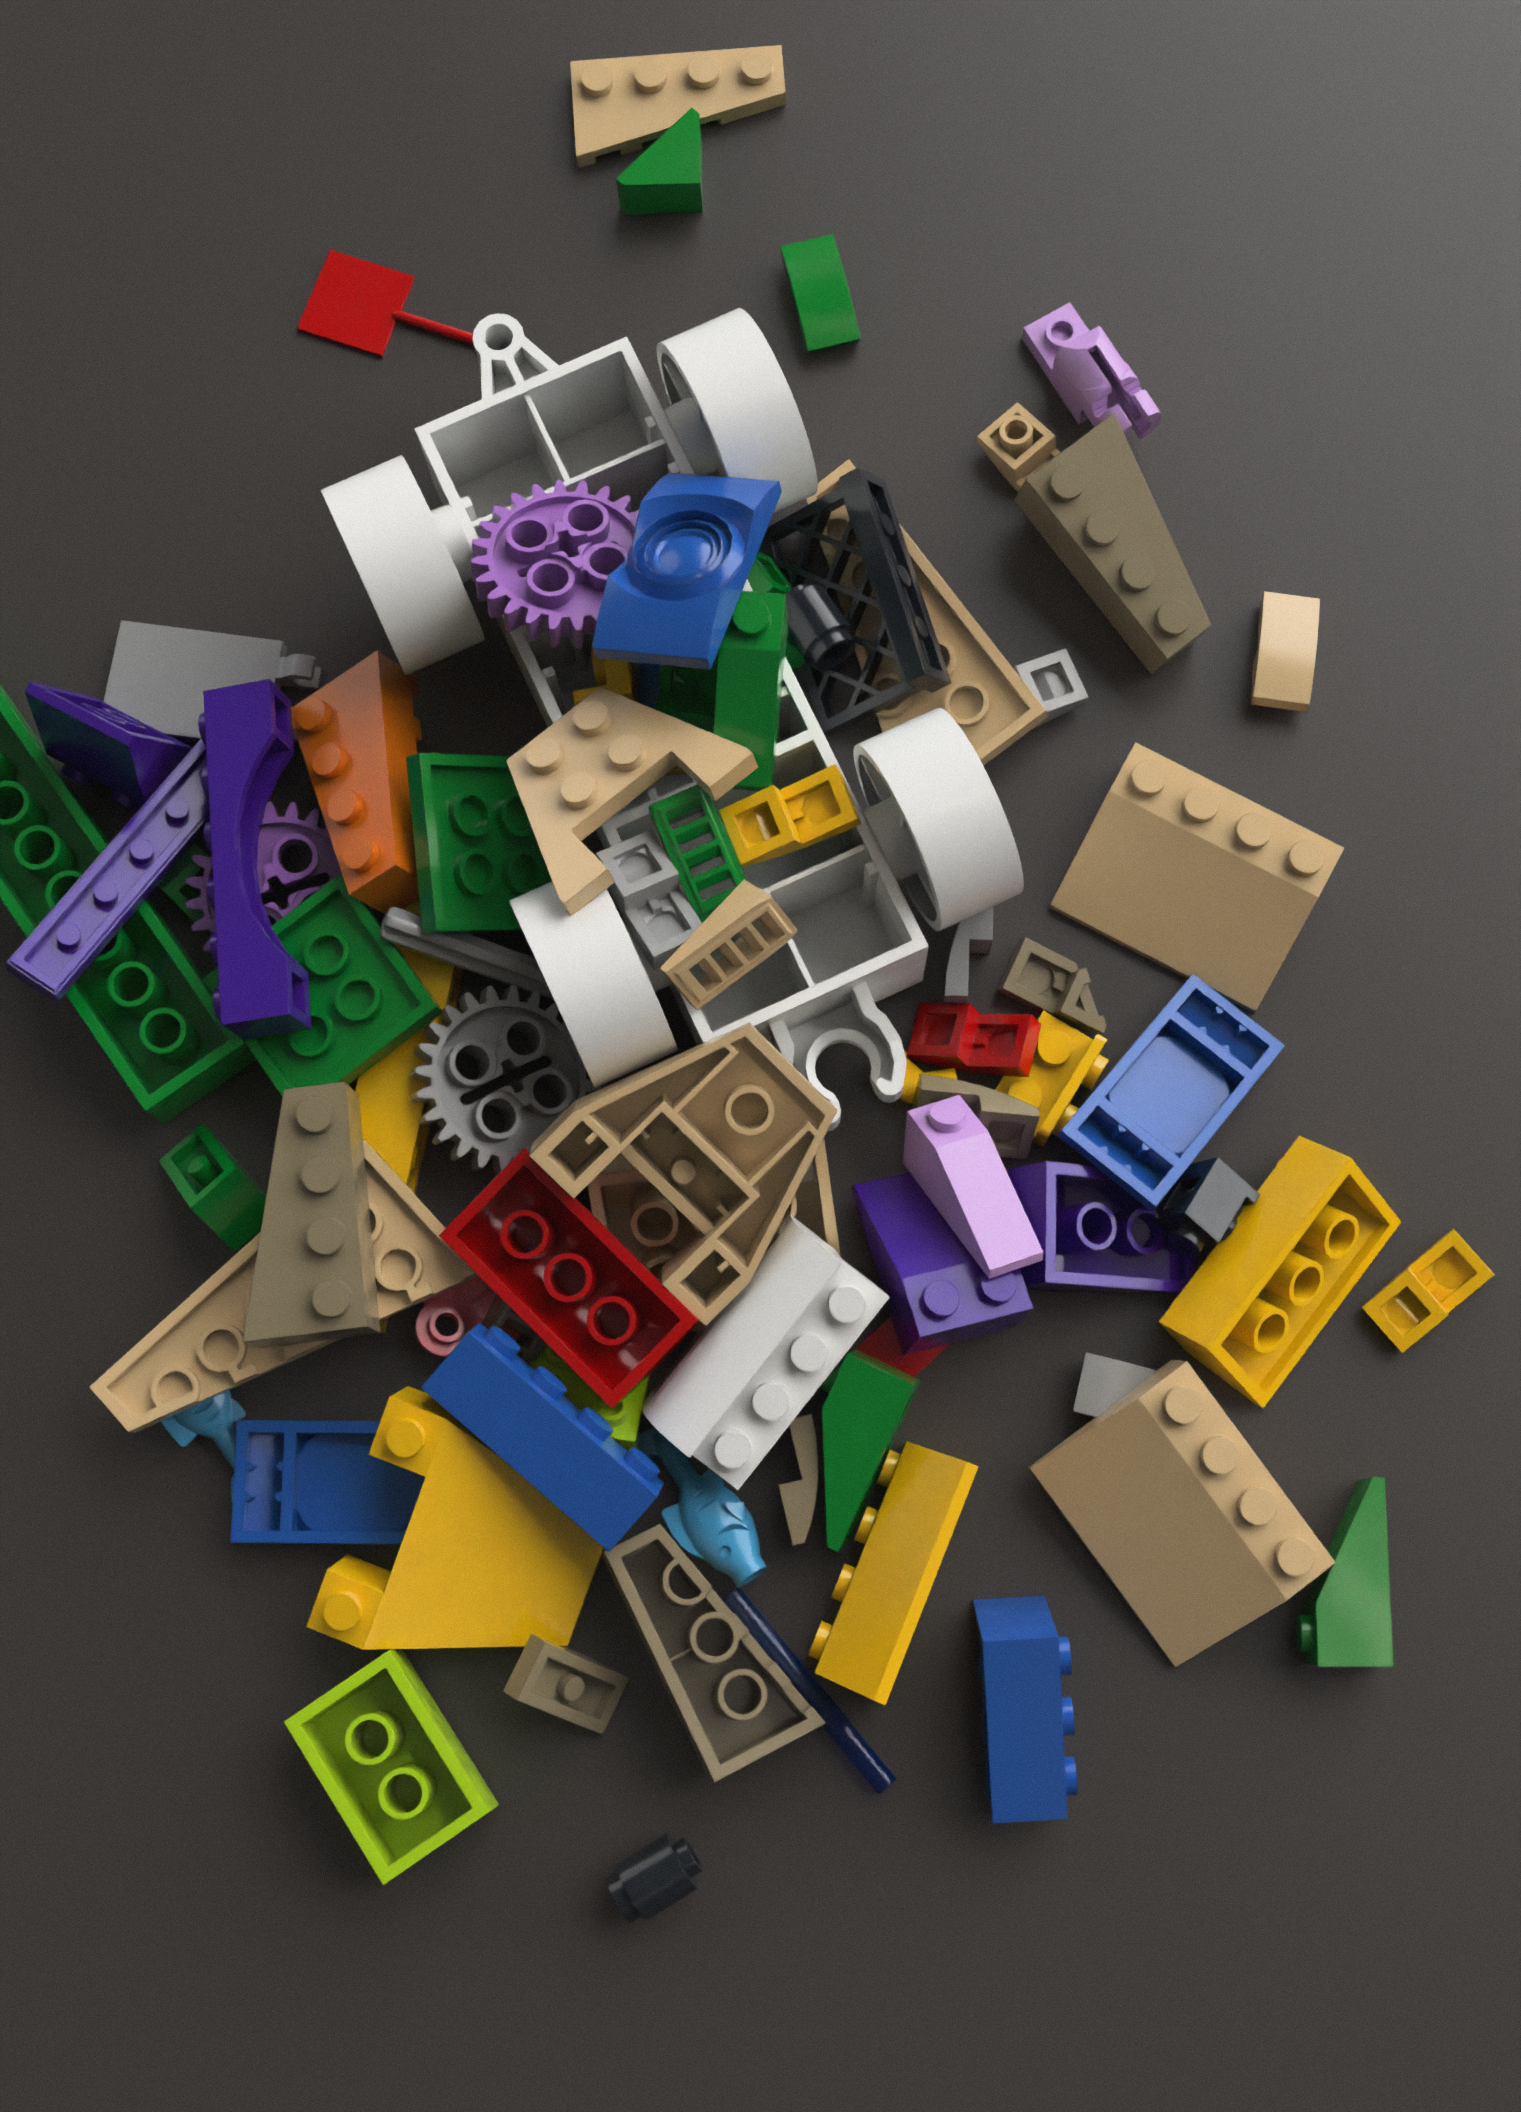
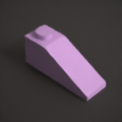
[903,1095,1043,1279]

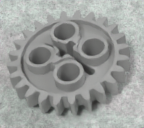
[409,985,601,1176]

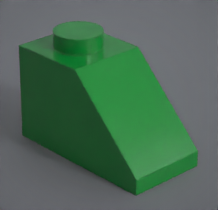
[159,1122,267,1252]

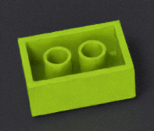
[284,1649,499,1885]

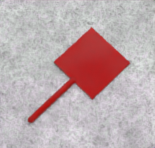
[297,249,474,358]

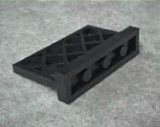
[761,467,951,736]

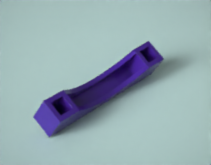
[198,679,312,1040]

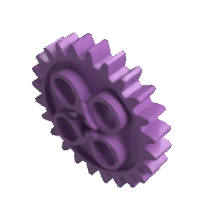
[471,480,639,648]
[185,802,375,953]

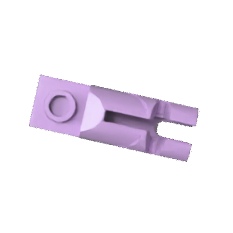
[1022,302,1162,440]

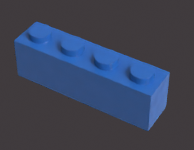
[421,1323,664,1552]

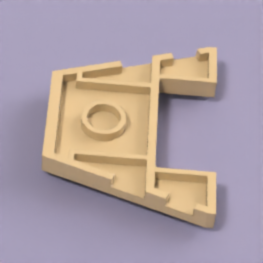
[506,687,758,916]

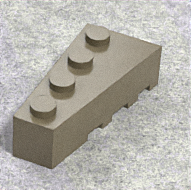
[1014,413,1211,675]
[243,1082,380,1349]
[602,1524,826,1782]

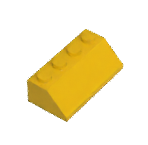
[1159,1136,1401,1408]
[808,1441,979,1705]

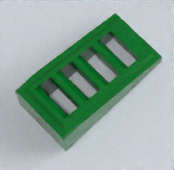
[648,784,747,923]

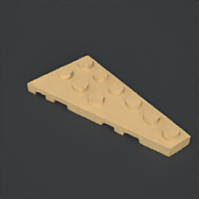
[806,459,1049,766]
[90,1139,479,1433]

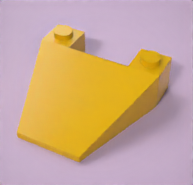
[306,1386,604,1650]

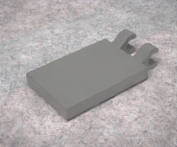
[104,620,323,744]

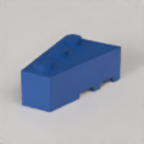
[972,1595,1078,1823]

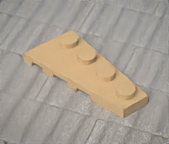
[570,45,786,168]

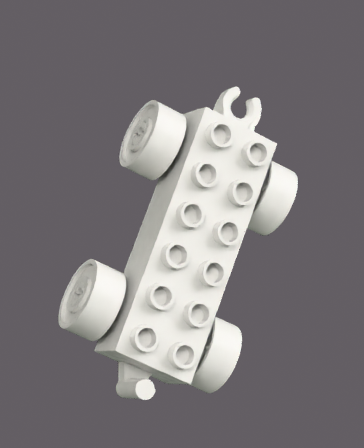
[321,308,1024,1131]

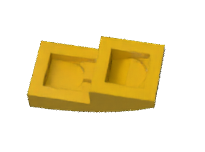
[719,764,862,867]
[1362,1228,1495,1353]

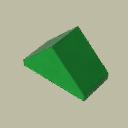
[616,108,703,215]

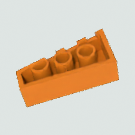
[291,650,422,914]

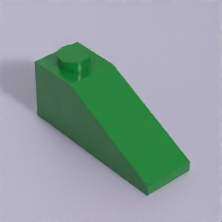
[714,591,788,791]
[820,1349,921,1552]
[1295,1477,1393,1667]

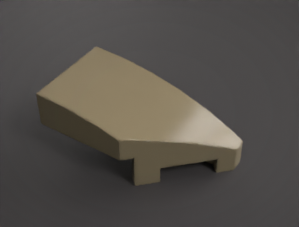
[996,937,1107,1035]

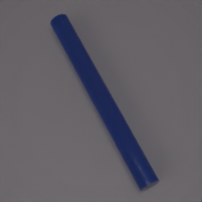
[723,1588,897,1794]

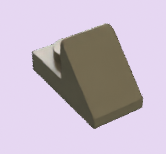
[503,1634,630,1735]

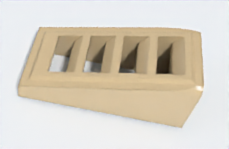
[659,879,798,1010]

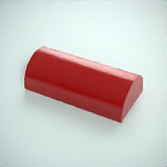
[439,1148,699,1408]

